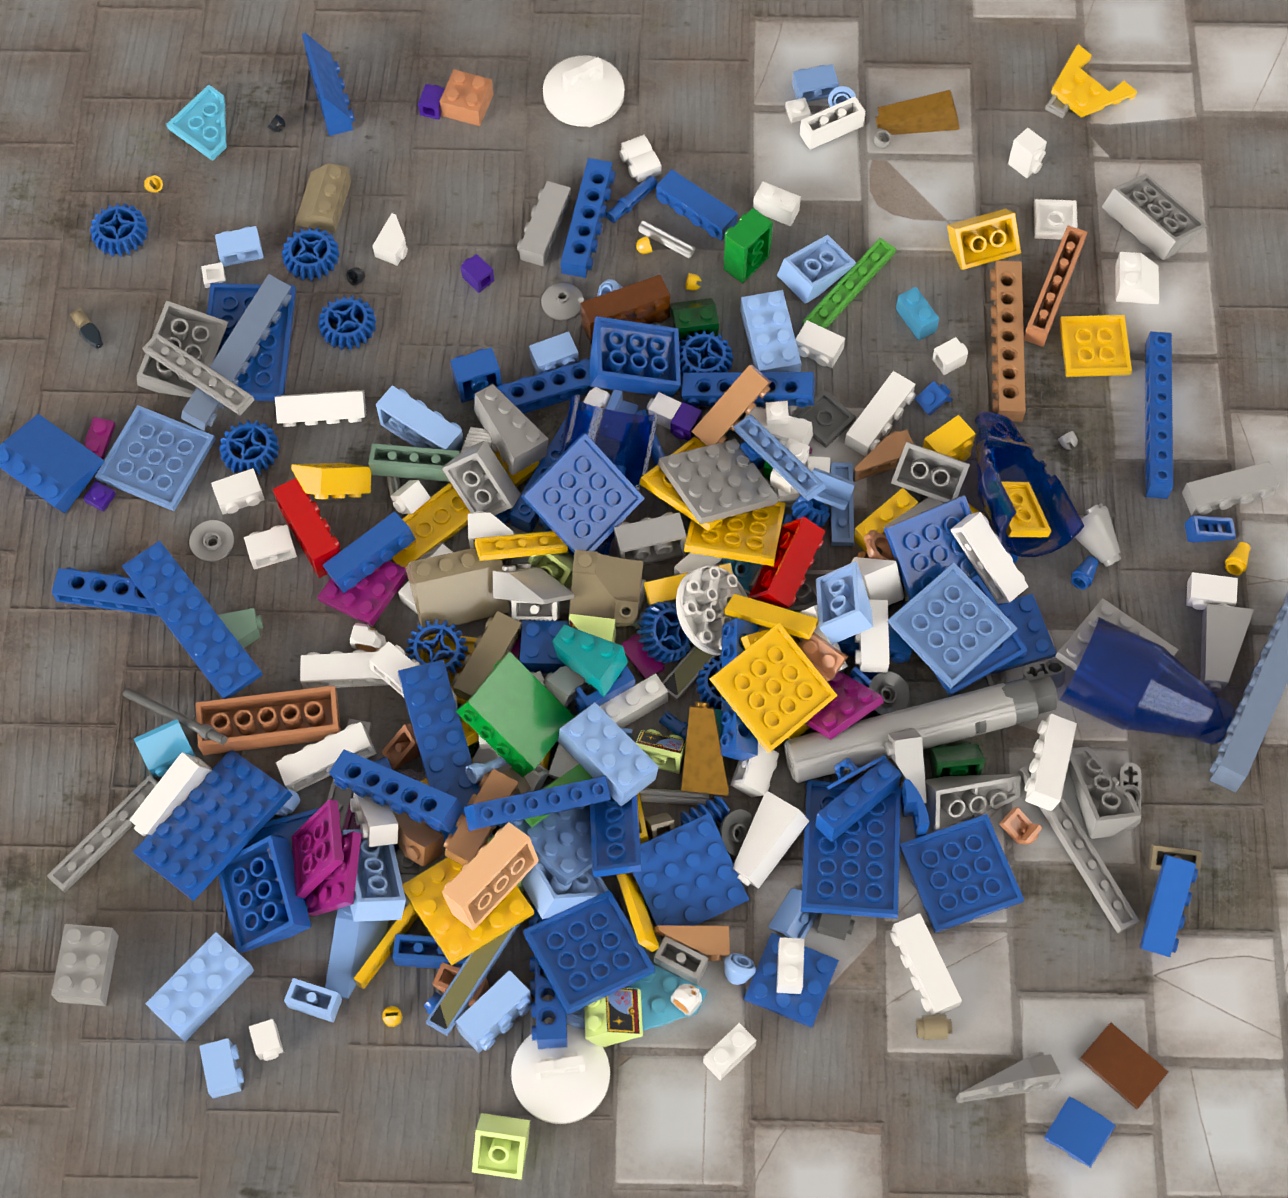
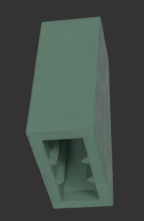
[218,608,263,649]

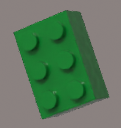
[723,208,773,284]

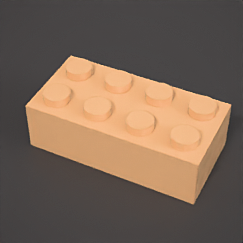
[442,822,539,930]

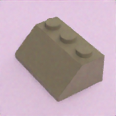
[295,163,351,232]

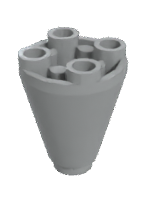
[1066,503,1122,567]

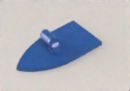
[827,755,887,790]

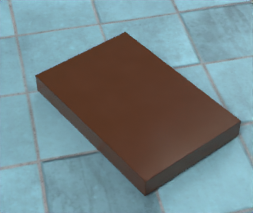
[1079,1022,1169,1110]

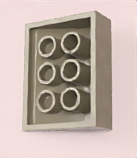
[406,547,510,628]

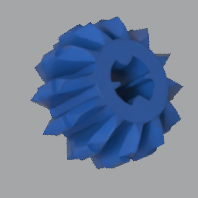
[791,495,830,528]

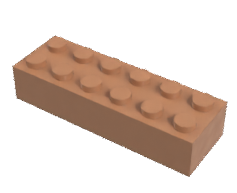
[196,685,341,755]

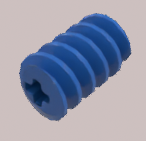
[680,795,730,827]

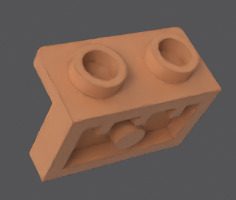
[799,632,847,682]

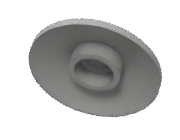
[541,283,584,321]
[189,520,234,562]

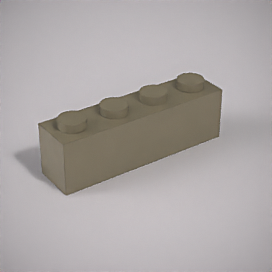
[452,611,522,701]

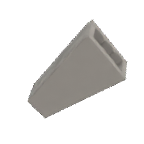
[1200,604,1253,692]

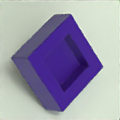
[83,481,116,512]

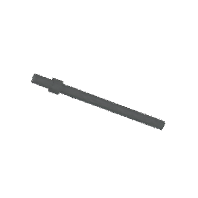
[123,688,227,745]

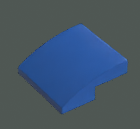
[900,779,930,838]
[1044,1096,1116,1168]

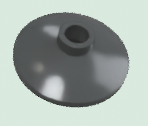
[868,671,910,715]
[720,809,754,857]

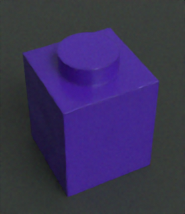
[418,84,445,120]
[460,254,495,293]
[670,402,702,441]

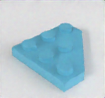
[167,85,227,161]
[628,964,708,1031]

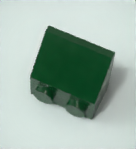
[670,298,719,342]
[929,742,985,778]

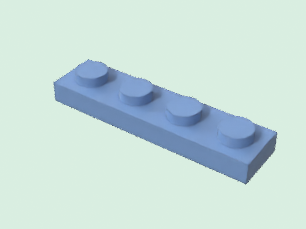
[830,462,854,546]

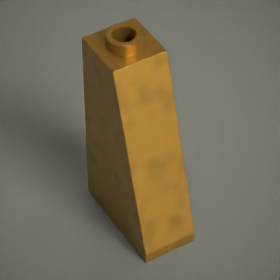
[875,90,960,135]
[681,702,729,796]

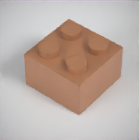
[440,69,494,126]

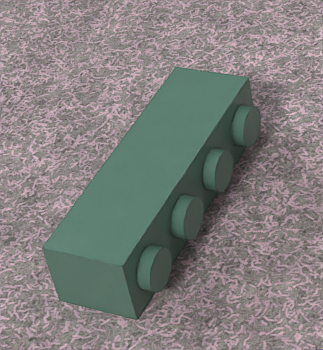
[368,444,460,482]

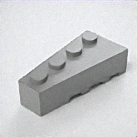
[474,384,549,475]

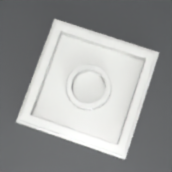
[1034,199,1078,239]

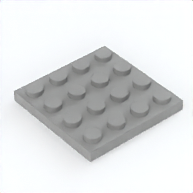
[658,439,779,524]
[1055,598,1179,710]

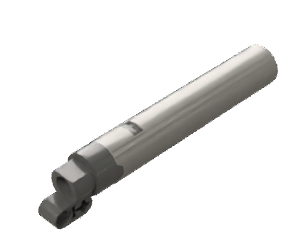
[784,658,1066,783]

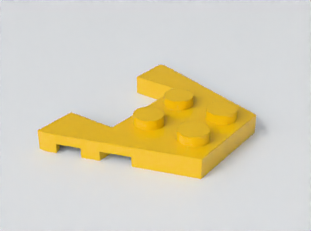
[1051,44,1137,117]

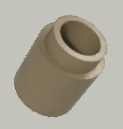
[916,1014,952,1040]

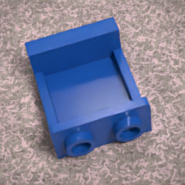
[574,665,635,714]

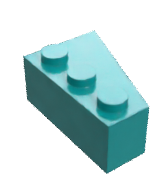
[552,625,628,697]

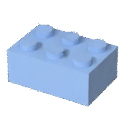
[455,970,532,1053]

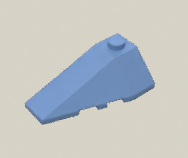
[325,905,389,999]

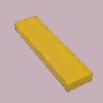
[475,531,568,561]
[644,563,733,605]
[724,594,818,640]
[616,873,659,952]
[354,903,419,989]

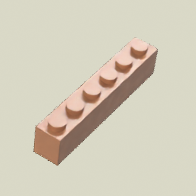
[1024,225,1088,347]

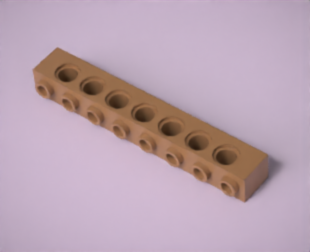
[990,261,1026,422]

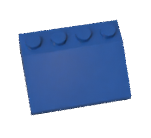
[302,33,355,136]
[589,316,681,398]
[0,414,105,514]
[218,835,312,953]

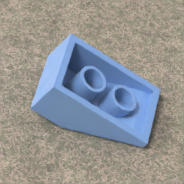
[777,235,856,304]
[816,561,873,644]
[521,863,608,919]

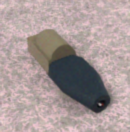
[70,308,103,349]

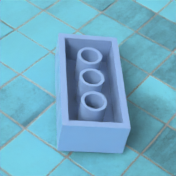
[740,290,801,372]
[376,385,464,454]
[558,702,659,806]
[342,829,406,922]
[145,932,254,1042]

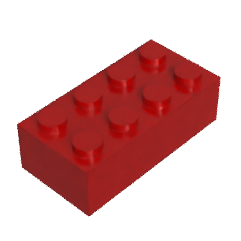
[272,478,341,578]
[748,517,825,609]

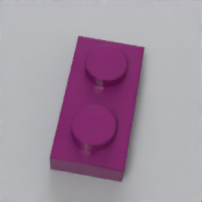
[83,417,116,460]

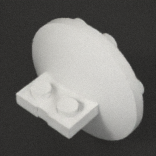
[543,56,624,127]
[676,565,748,656]
[511,1024,610,1124]

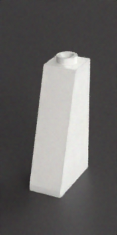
[130,752,213,836]
[733,791,809,889]

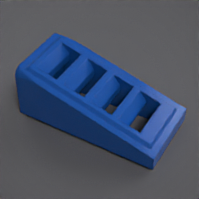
[1185,515,1236,542]

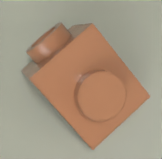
[999,807,1042,844]

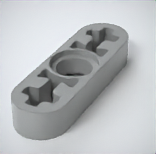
[1118,763,1141,831]

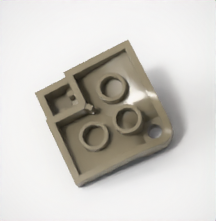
[568,550,643,627]

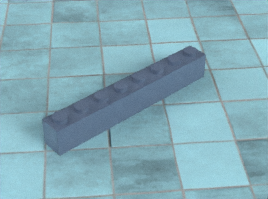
[181,274,292,431]

